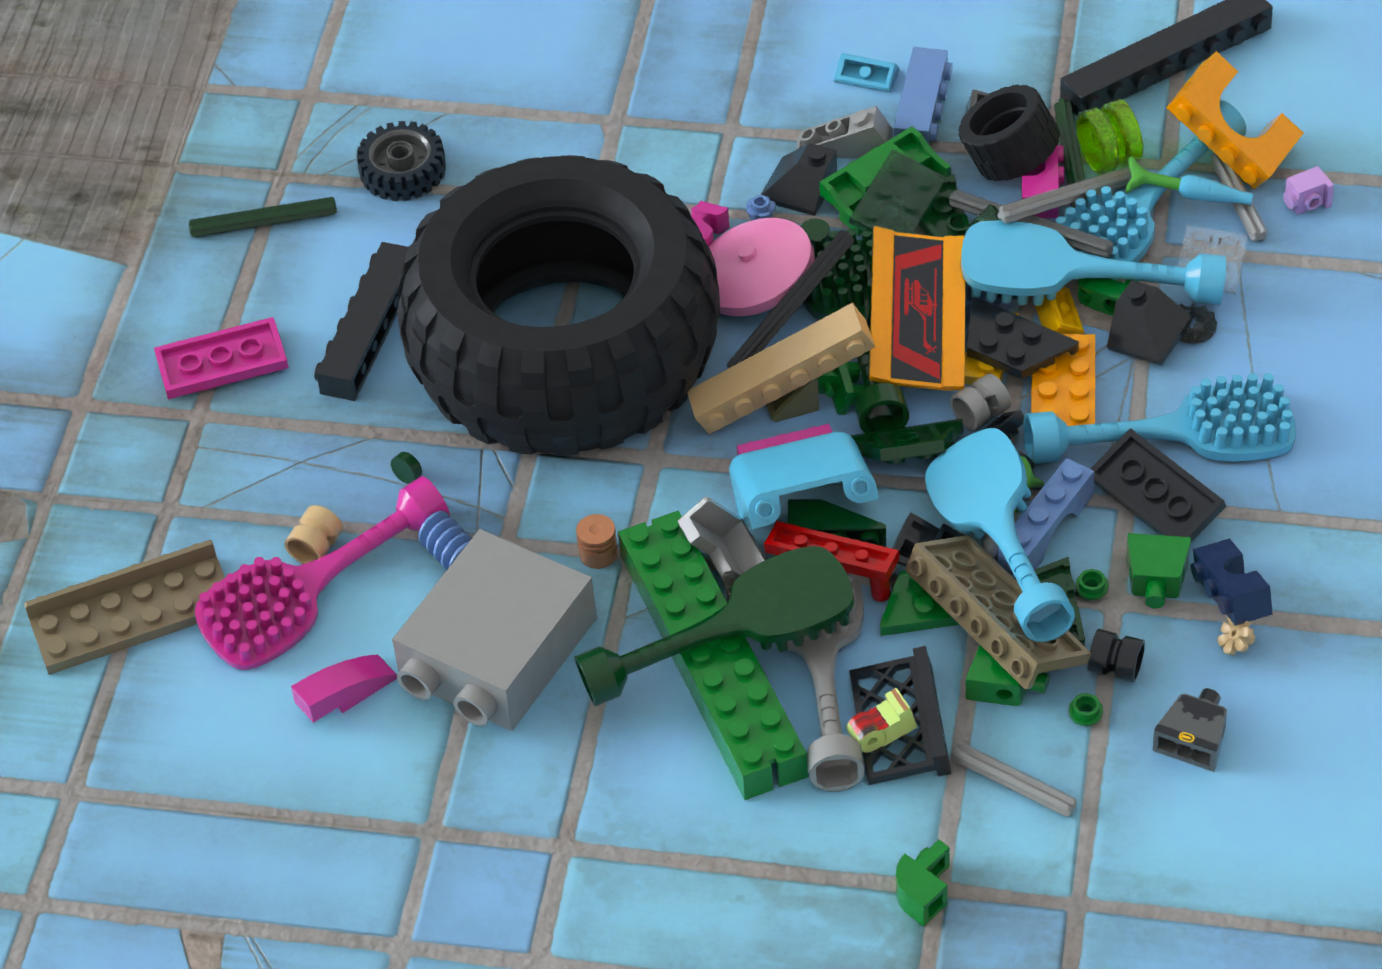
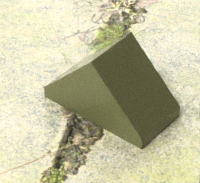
[766,378,819,422]

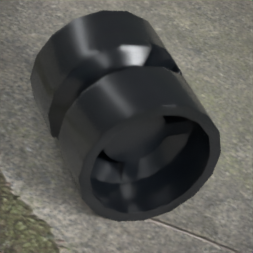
[1087,629,1145,682]

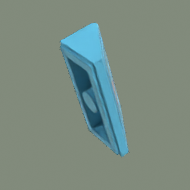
[834,53,900,92]

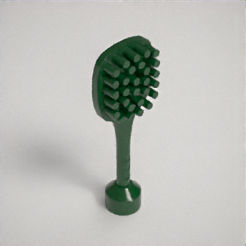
[803,229,909,433]
[574,546,854,707]

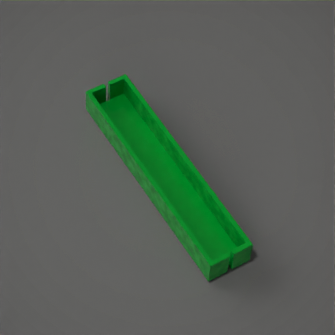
[618,510,808,800]

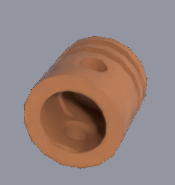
[576,514,618,569]

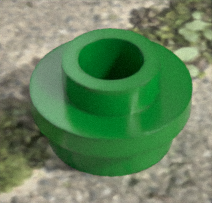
[1075,569,1109,601]
[1069,693,1103,726]

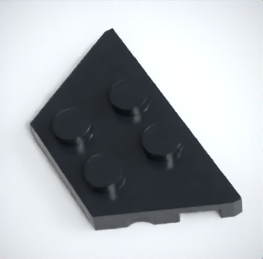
[967,297,1079,379]

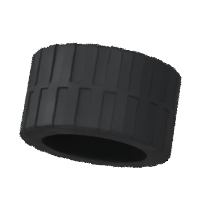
[958,85,1060,181]

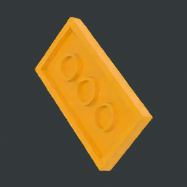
[1031,334,1095,426]

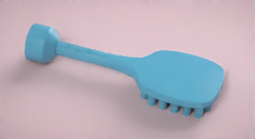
[1056,100,1247,281]
[961,220,1226,306]
[1023,373,1296,464]
[925,428,1075,642]

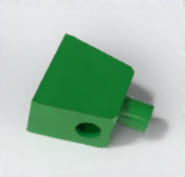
[1126,533,1191,609]
[965,645,1050,706]

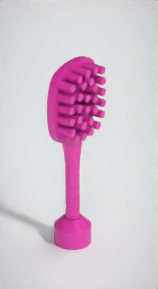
[195,476,450,670]

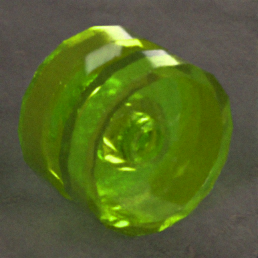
[1076,99,1144,174]

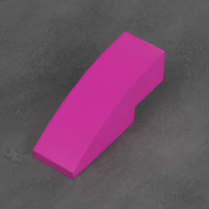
[291,654,397,723]

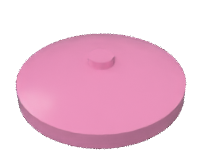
[708,218,815,317]

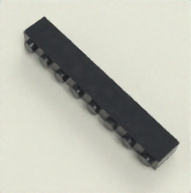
[1060,0,1273,120]

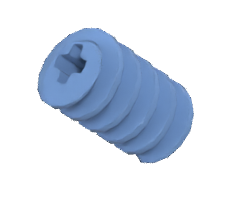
[418,510,472,570]

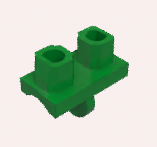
[817,362,865,415]

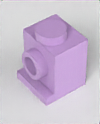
[1283,166,1334,215]

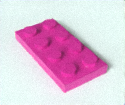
[154,317,289,399]

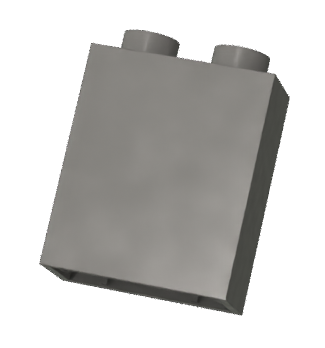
[392,529,597,731]

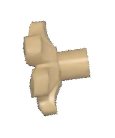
[1217,616,1255,655]

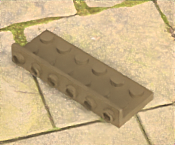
[905,535,1092,689]
[24,540,225,675]

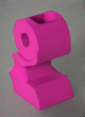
[691,201,730,246]

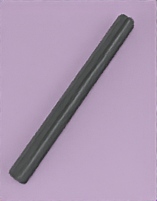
[949,190,1114,258]

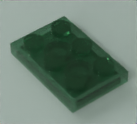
[849,149,946,236]

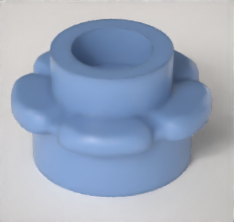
[746,195,776,220]

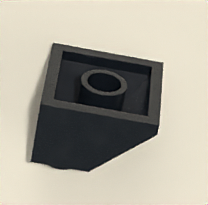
[761,143,837,216]
[1107,280,1193,366]

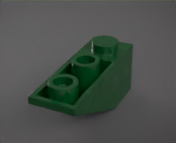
[788,499,886,547]

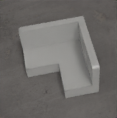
[678,497,766,584]

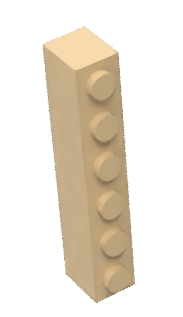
[687,303,875,435]

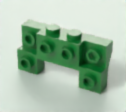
[819,126,951,236]

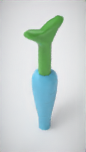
[1125,156,1253,205]

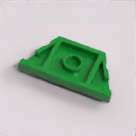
[880,571,959,636]

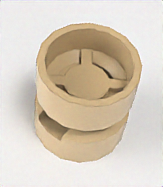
[284,505,343,564]

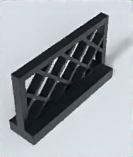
[849,646,952,785]

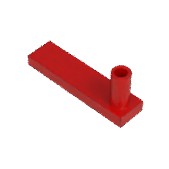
[764,521,899,602]

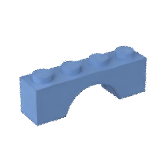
[998,458,1094,577]

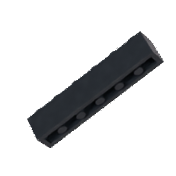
[314,242,408,401]

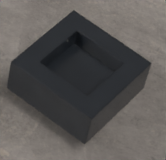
[984,410,1024,439]

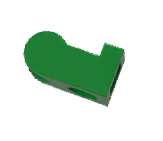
[1077,278,1139,316]

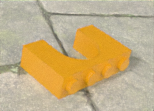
[1166,51,1303,189]

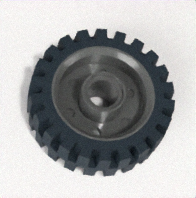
[357,121,446,201]

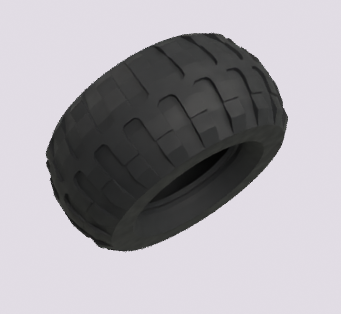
[397,155,720,456]

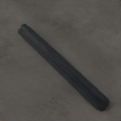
[727,230,854,368]

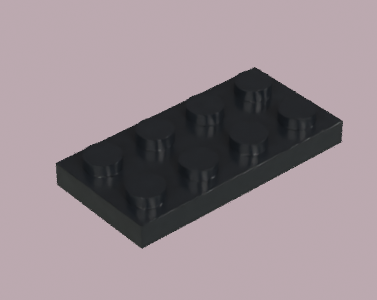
[1090,428,1226,542]

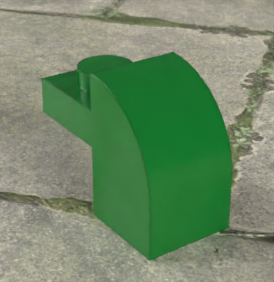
[896,840,950,926]

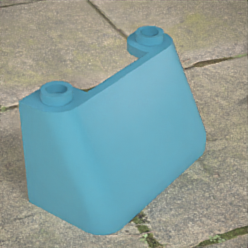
[729,432,879,529]

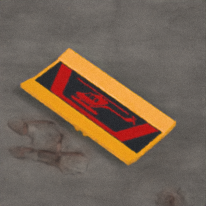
[869,226,965,391]

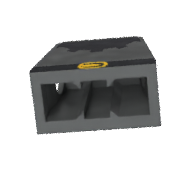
[1152,688,1227,772]

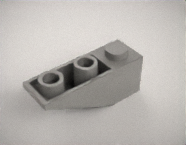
[796,106,893,159]

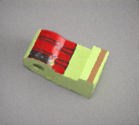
[847,688,918,753]

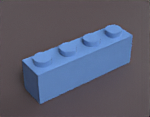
[893,47,953,146]

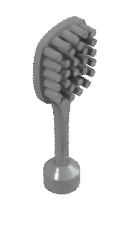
[787,572,865,791]

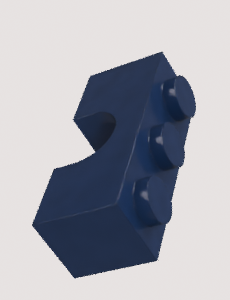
[1190,538,1273,626]

